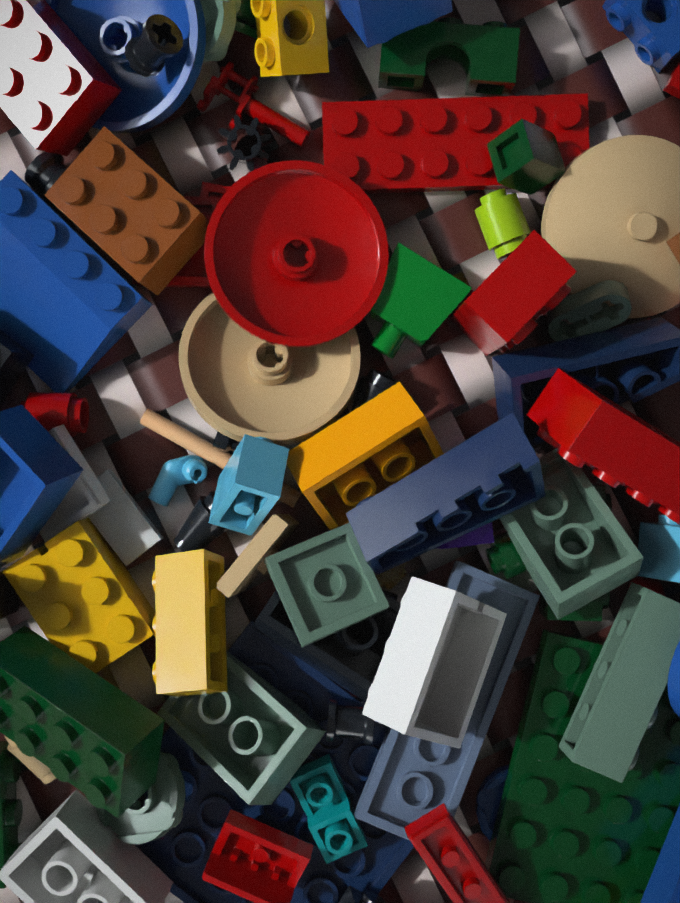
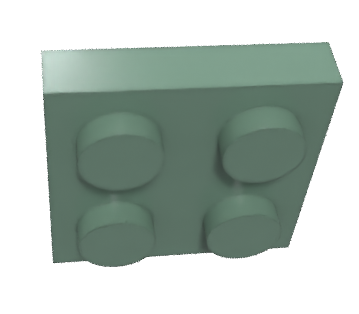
[264,522,390,648]

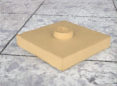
[216,514,300,598]

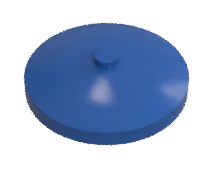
[45,0,206,134]

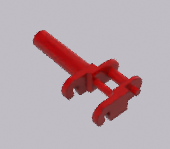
[197,61,310,147]

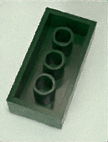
[0,625,165,818]

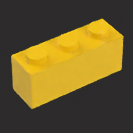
[152,549,228,697]

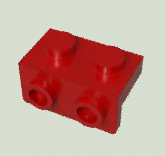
[202,809,314,903]

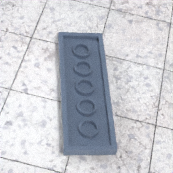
[354,561,540,841]

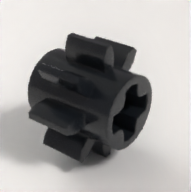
[217,115,271,172]

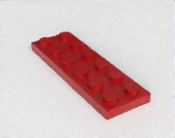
[322,93,590,194]

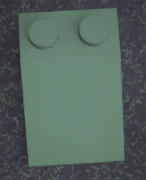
[499,448,643,620]
[157,650,327,805]

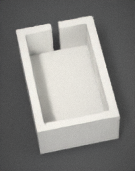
[362,576,507,749]

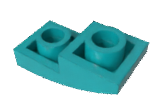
[289,754,368,864]

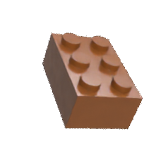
[44,126,209,295]

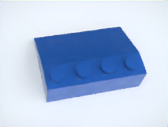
[0,170,153,393]

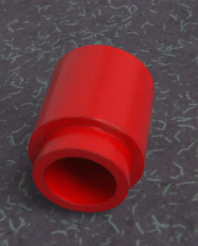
[20,392,89,437]

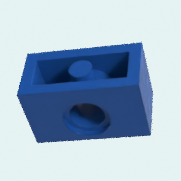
[602,0,680,73]

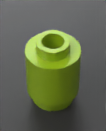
[474,188,531,259]

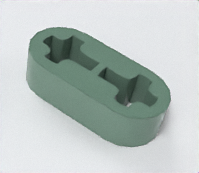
[547,280,632,342]

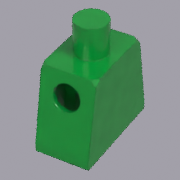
[369,242,472,359]

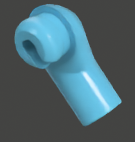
[148,455,208,507]

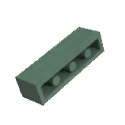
[558,582,680,783]

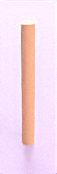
[140,408,301,508]

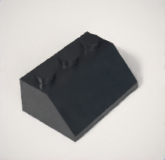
[252,590,401,702]

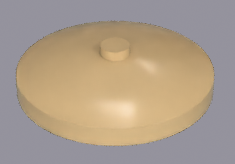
[541,135,680,318]
[179,292,361,446]

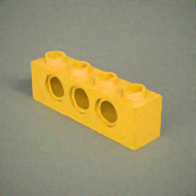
[250,0,329,77]

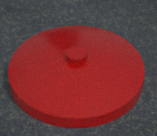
[204,160,389,348]

